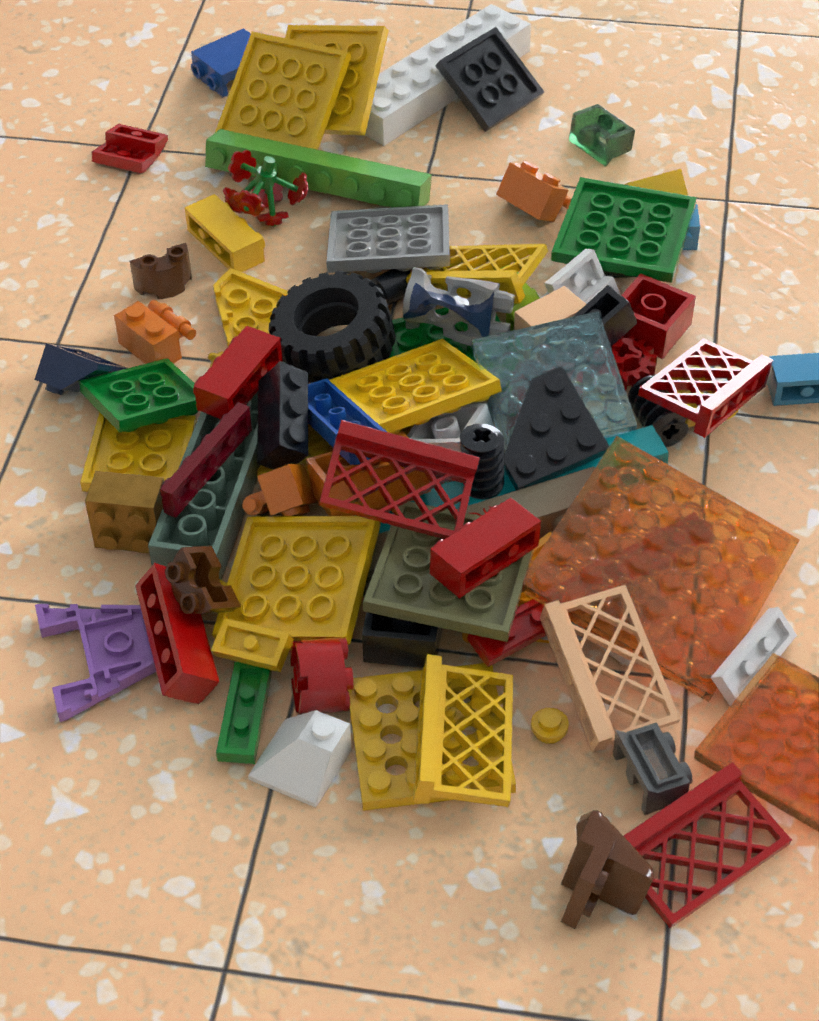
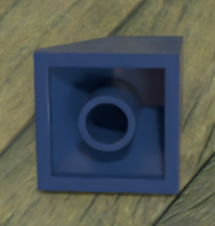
[34,343,127,395]

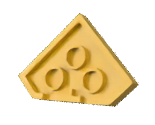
[213,268,288,346]

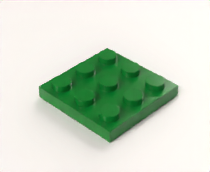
[79,358,198,432]

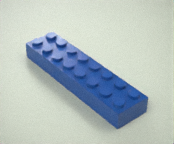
[308,379,387,465]

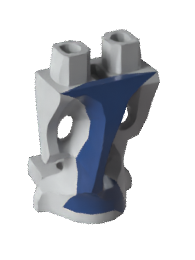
[403,267,515,349]

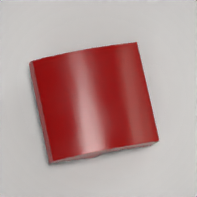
[92,124,168,174]

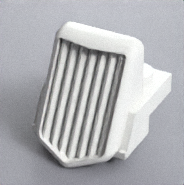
[541,249,621,304]

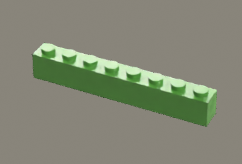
[205,129,432,208]

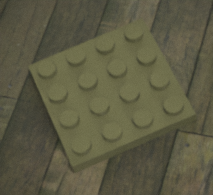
[363,501,534,642]

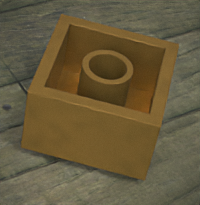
[85,471,164,553]

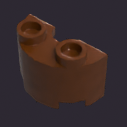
[130,243,192,299]
[165,546,241,614]

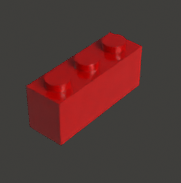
[193,326,282,419]
[429,497,541,598]

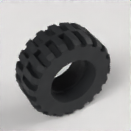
[269,271,396,384]

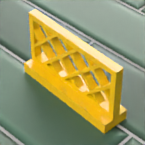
[406,244,548,304]
[413,654,513,807]

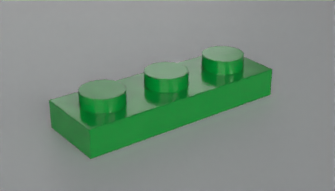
[216,662,272,764]

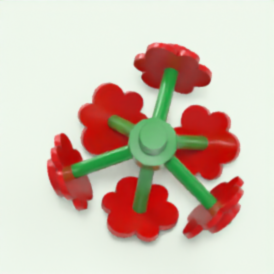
[223,150,309,227]

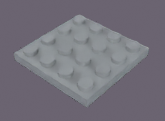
[326,204,450,274]

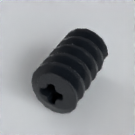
[627,375,689,447]
[460,424,505,500]

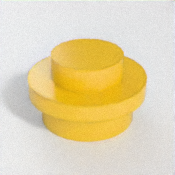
[531,707,569,744]

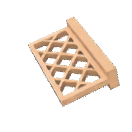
[540,585,680,753]

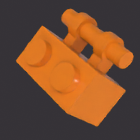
[496,161,572,222]
[114,300,197,364]
[242,464,318,516]

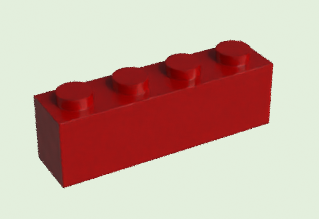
[135,563,220,705]

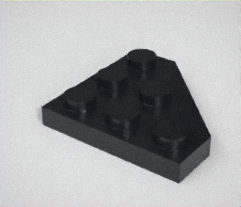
[504,366,610,491]

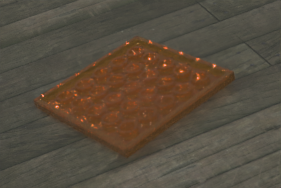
[522,436,800,702]

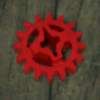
[587,334,657,392]

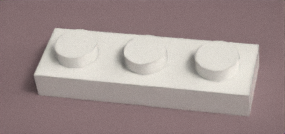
[711,607,797,706]

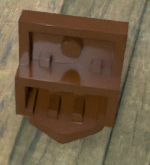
[561,810,654,929]

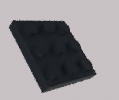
[435,27,545,132]

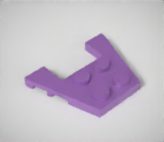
[35,604,156,722]

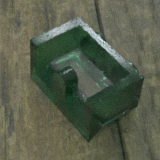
[569,104,635,167]

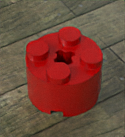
[290,637,354,715]

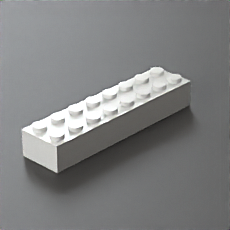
[365,4,531,146]

